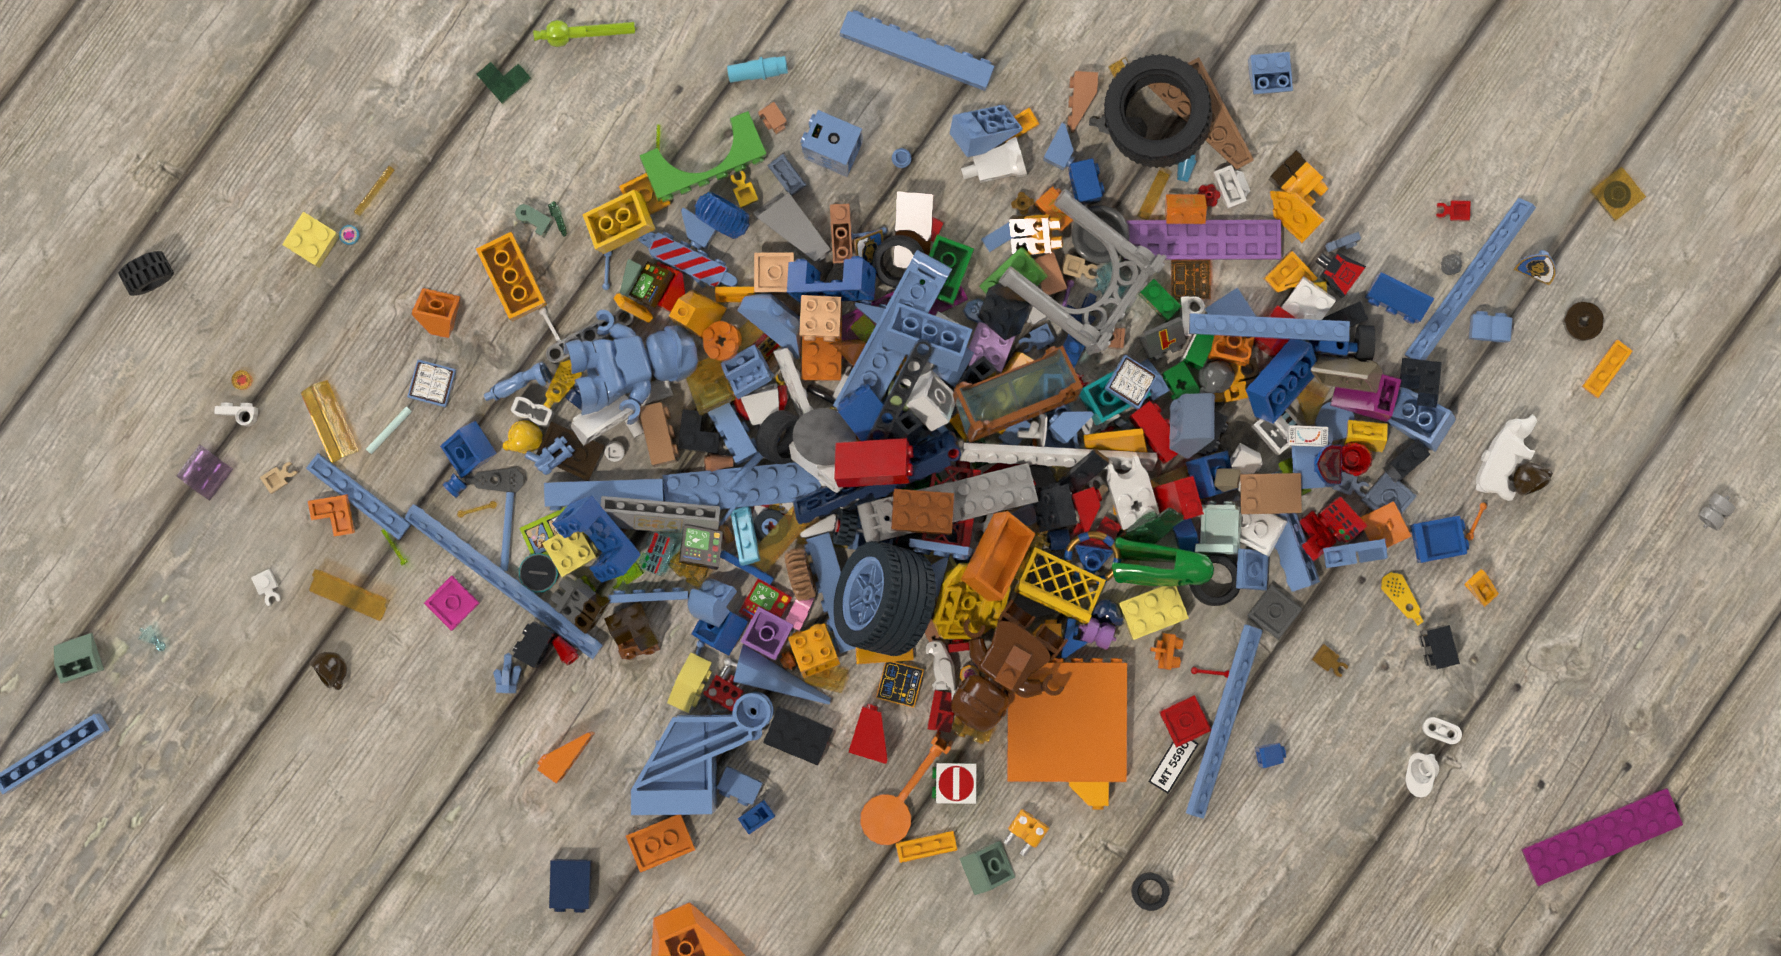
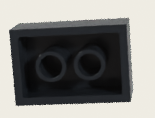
[763,706,833,766]

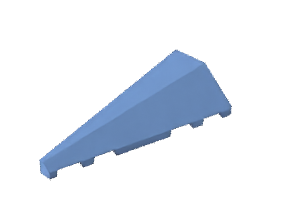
[733,645,831,705]

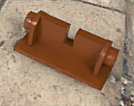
[618,634,660,660]

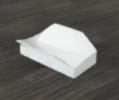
[1213,165,1250,209]

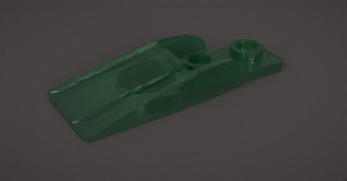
[1115,508,1184,544]

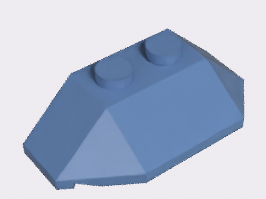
[737,293,802,359]

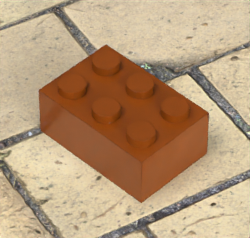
[891,489,954,535]

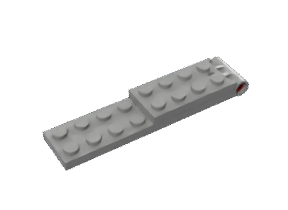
[857,463,1038,543]

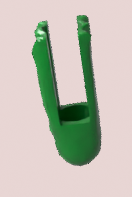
[1112,537,1214,586]

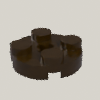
[1563,302,1604,341]

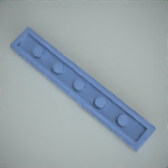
[306,453,411,540]

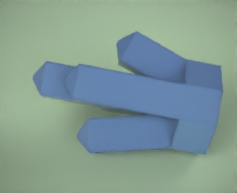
[493,653,522,693]

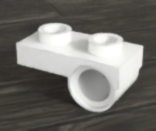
[215,403,258,427]

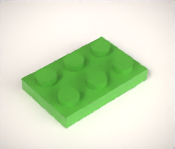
[979,247,1048,294]

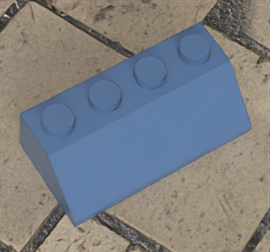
[882,303,973,372]

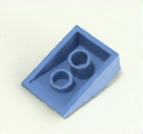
[1386,388,1456,452]

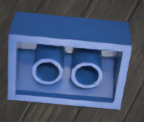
[1364,272,1434,324]

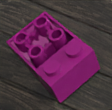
[1330,374,1401,422]

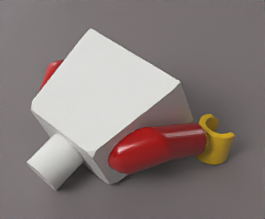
[727,374,788,425]

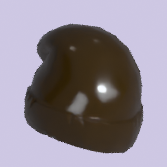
[1513,462,1553,496]
[310,652,347,690]

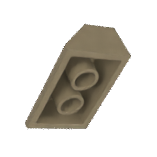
[1311,355,1383,393]

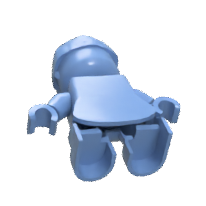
[564,310,698,425]

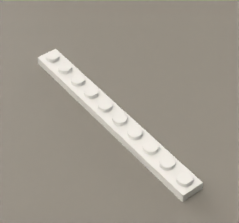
[960,443,1157,471]

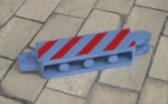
[638,232,738,289]

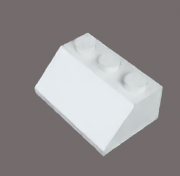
[571,394,634,446]

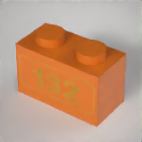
[1034,186,1074,233]
[1165,194,1207,224]

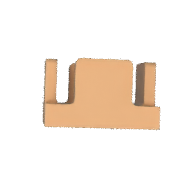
[754,253,794,294]

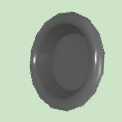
[1071,205,1130,264]

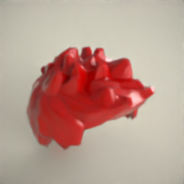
[1342,442,1373,476]

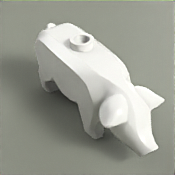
[1476,414,1537,501]

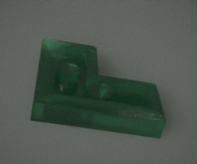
[476,62,532,104]

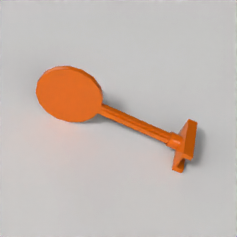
[860,731,954,845]

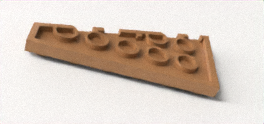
[1147,57,1254,170]

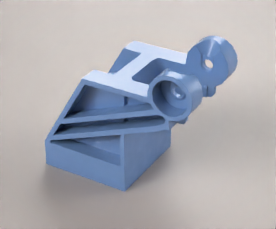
[631,692,774,815]

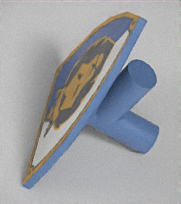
[1514,250,1556,285]

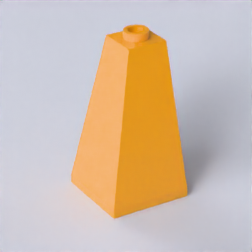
[669,289,727,339]

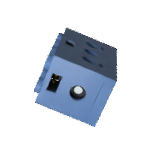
[800,110,863,177]

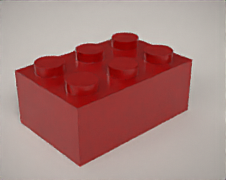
[1128,401,1178,465]

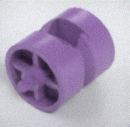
[1079,617,1117,650]

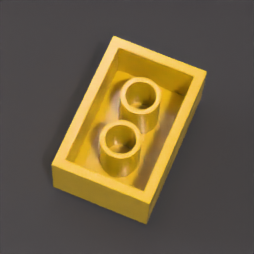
[582,190,655,254]

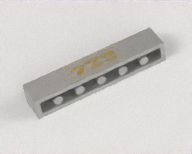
[600,496,720,534]

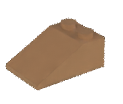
[1240,473,1302,514]

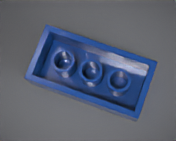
[1246,339,1317,424]

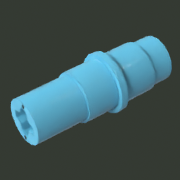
[727,56,788,83]

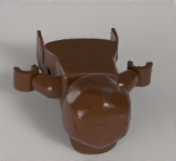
[951,599,1068,732]

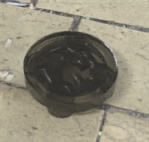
[1219,421,1259,458]

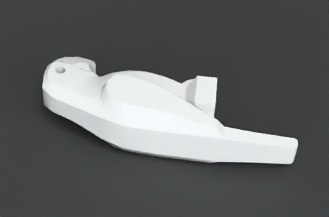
[926,640,956,712]

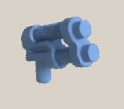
[525,436,575,475]

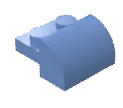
[721,344,772,399]
[688,577,737,627]

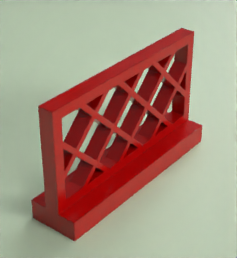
[921,466,981,547]

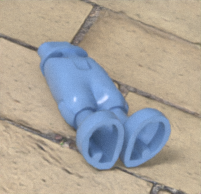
[484,361,552,401]

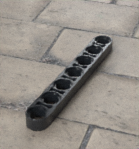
[865,339,932,441]

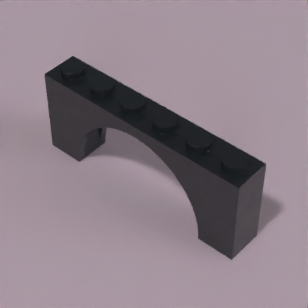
[889,356,997,447]

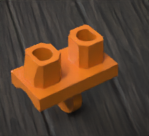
[1150,633,1184,670]

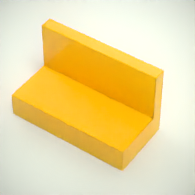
[1344,420,1387,452]

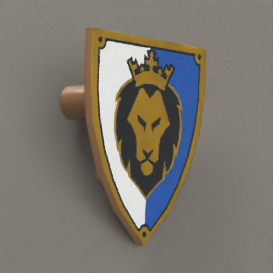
[852,229,883,267]

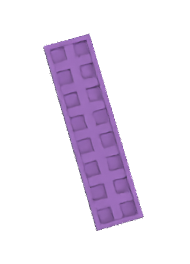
[1124,220,1281,260]

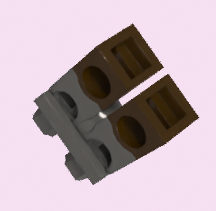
[550,576,611,634]

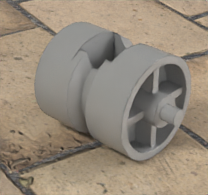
[1698,493,1736,531]

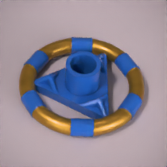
[1064,531,1122,586]

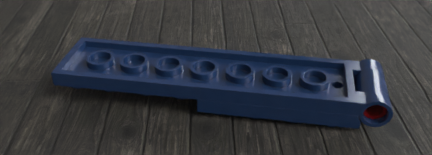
[793,430,961,525]

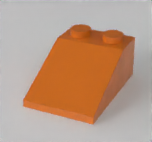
[537,731,595,784]

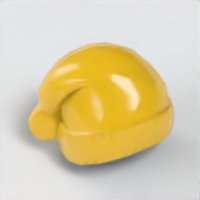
[503,420,542,454]

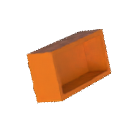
[961,511,1035,601]

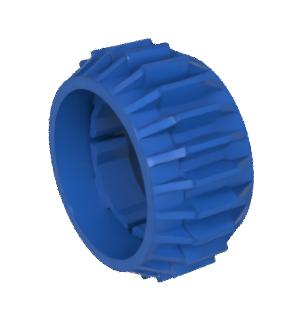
[695,191,750,239]

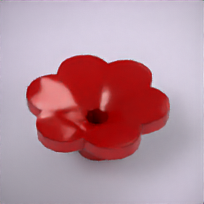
[1197,184,1220,207]

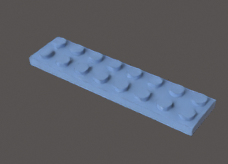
[663,462,822,509]

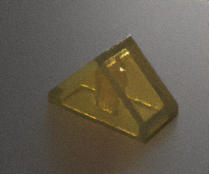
[1296,389,1325,426]

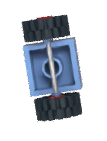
[833,509,916,550]

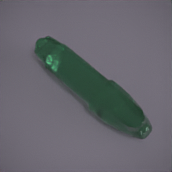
[548,201,567,237]

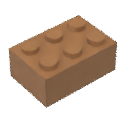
[640,402,680,467]

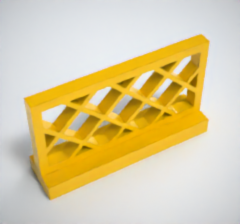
[1014,547,1106,624]

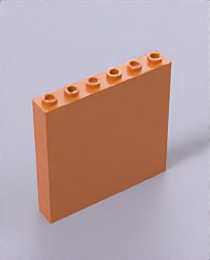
[1007,658,1127,782]

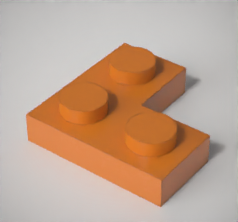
[308,494,355,536]

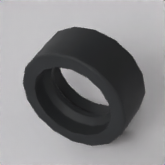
[1354,325,1376,362]
[1131,872,1170,911]

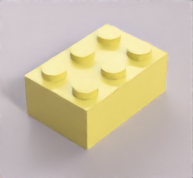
[1117,586,1189,640]

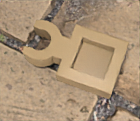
[1061,254,1097,279]
[260,462,298,494]

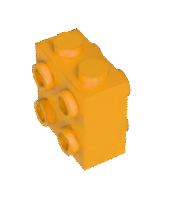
[788,623,840,678]

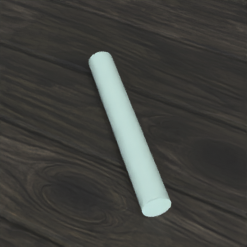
[366,406,412,454]

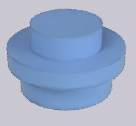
[892,148,911,168]

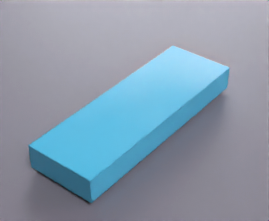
[731,506,761,566]

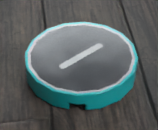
[519,553,558,592]

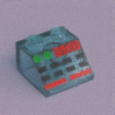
[639,532,678,577]

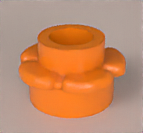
[780,651,797,670]

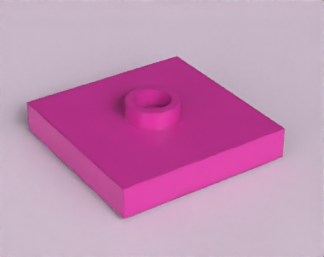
[424,575,480,631]

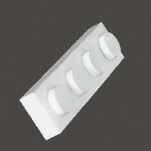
[773,348,813,417]

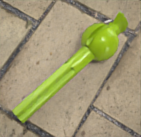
[533,20,635,47]

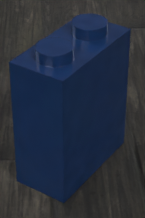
[549,859,592,913]

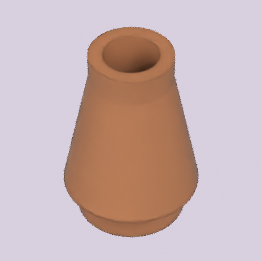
[704,453,733,472]

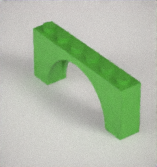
[639,111,767,202]

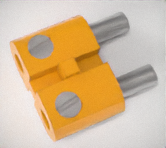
[1003,809,1050,857]

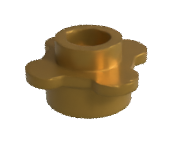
[1011,192,1034,215]

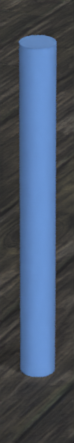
[724,438,780,493]
[500,492,514,571]

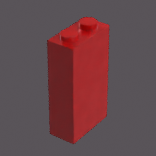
[834,438,913,488]

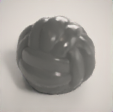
[1441,254,1462,275]

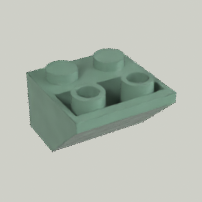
[54,633,104,684]

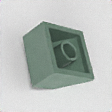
[959,841,1015,895]

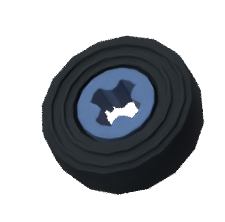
[754,509,789,545]

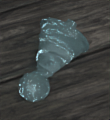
[138,625,166,651]

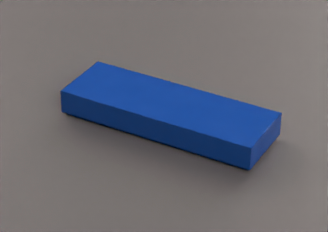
[720,550,774,585]

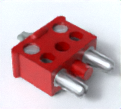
[703,665,744,713]

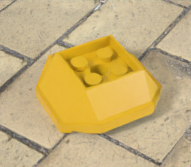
[932,563,1011,639]

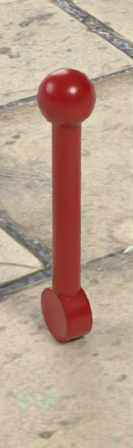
[1191,667,1229,678]

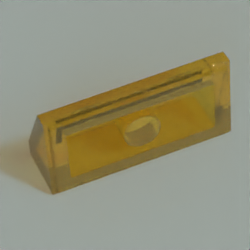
[804,667,848,693]

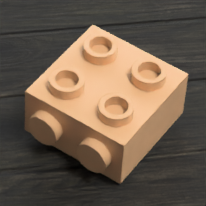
[800,295,841,342]

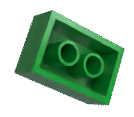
[920,235,974,306]

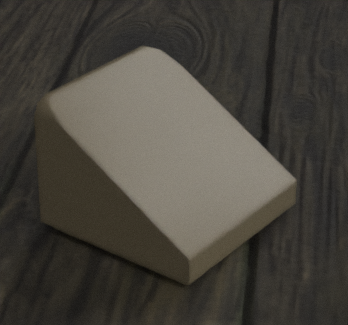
[1214,468,1241,492]

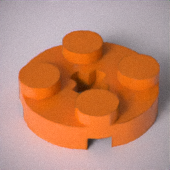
[702,321,742,361]

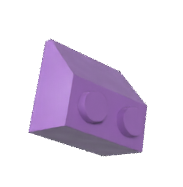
[740,607,793,660]

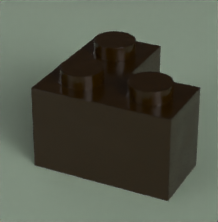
[604,602,659,651]

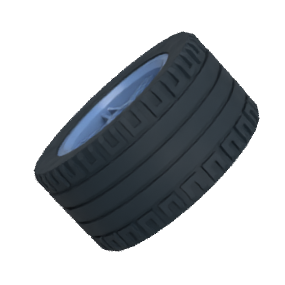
[833,541,936,656]

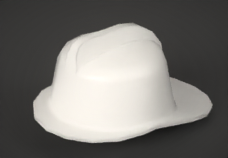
[1406,753,1439,798]

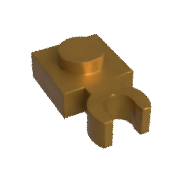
[1311,644,1349,677]

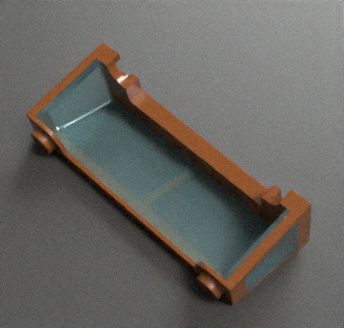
[952,346,1083,443]

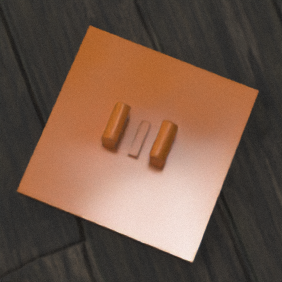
[1360,501,1411,548]

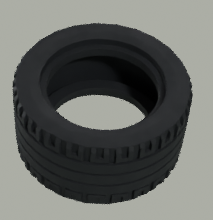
[1104,54,1212,168]

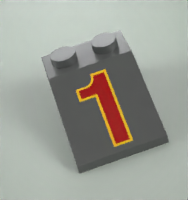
[1139,317,1186,361]

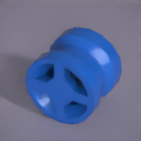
[442,473,467,498]

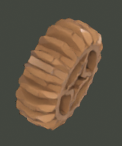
[785,548,816,601]

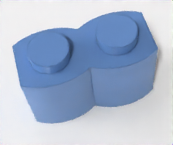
[1469,311,1512,343]

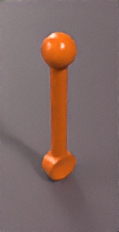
[1465,502,1487,541]

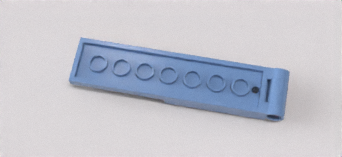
[833,250,952,407]

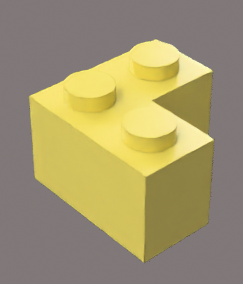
[667,652,712,713]

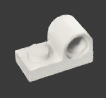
[1179,296,1205,338]

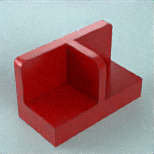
[927,690,954,733]

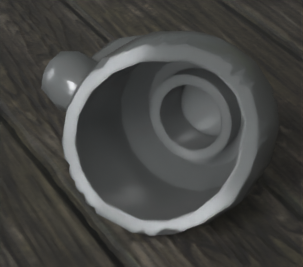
[1199,360,1234,394]

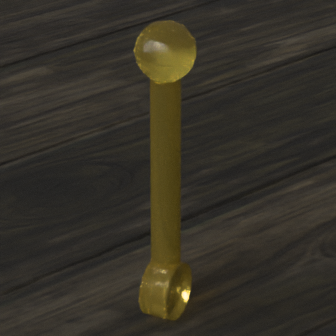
[457,501,497,518]

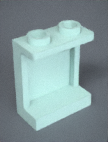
[1195,501,1241,554]

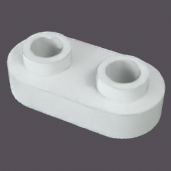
[1422,717,1462,744]

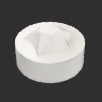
[605,441,625,462]

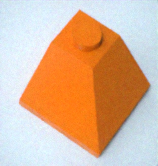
[412,288,461,338]

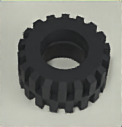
[118,251,174,296]

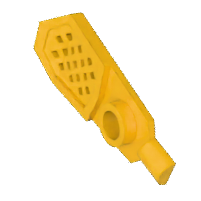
[543,360,582,409]
[1381,572,1424,626]

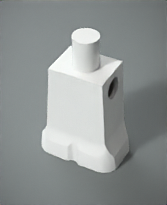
[961,137,1027,183]

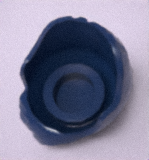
[1091,599,1124,627]

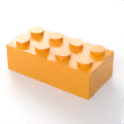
[476,232,547,322]

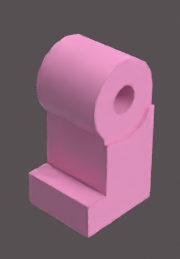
[785,598,815,631]

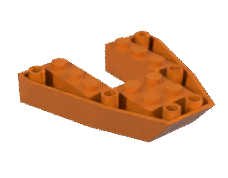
[651,902,745,956]

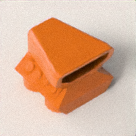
[1208,335,1255,366]

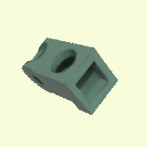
[515,204,554,238]

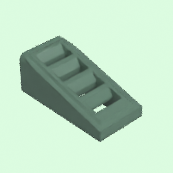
[620,259,643,297]

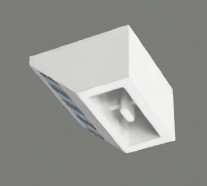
[1251,408,1303,456]

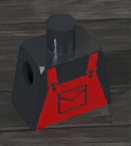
[1316,252,1366,299]

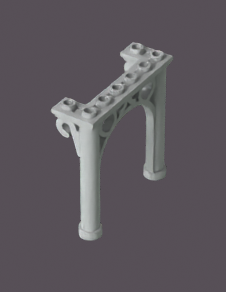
[999,189,1167,355]

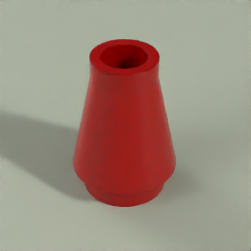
[552,636,579,666]

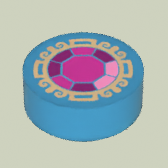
[339,225,360,245]

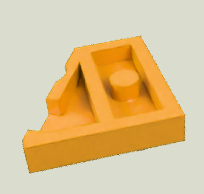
[1263,251,1318,292]

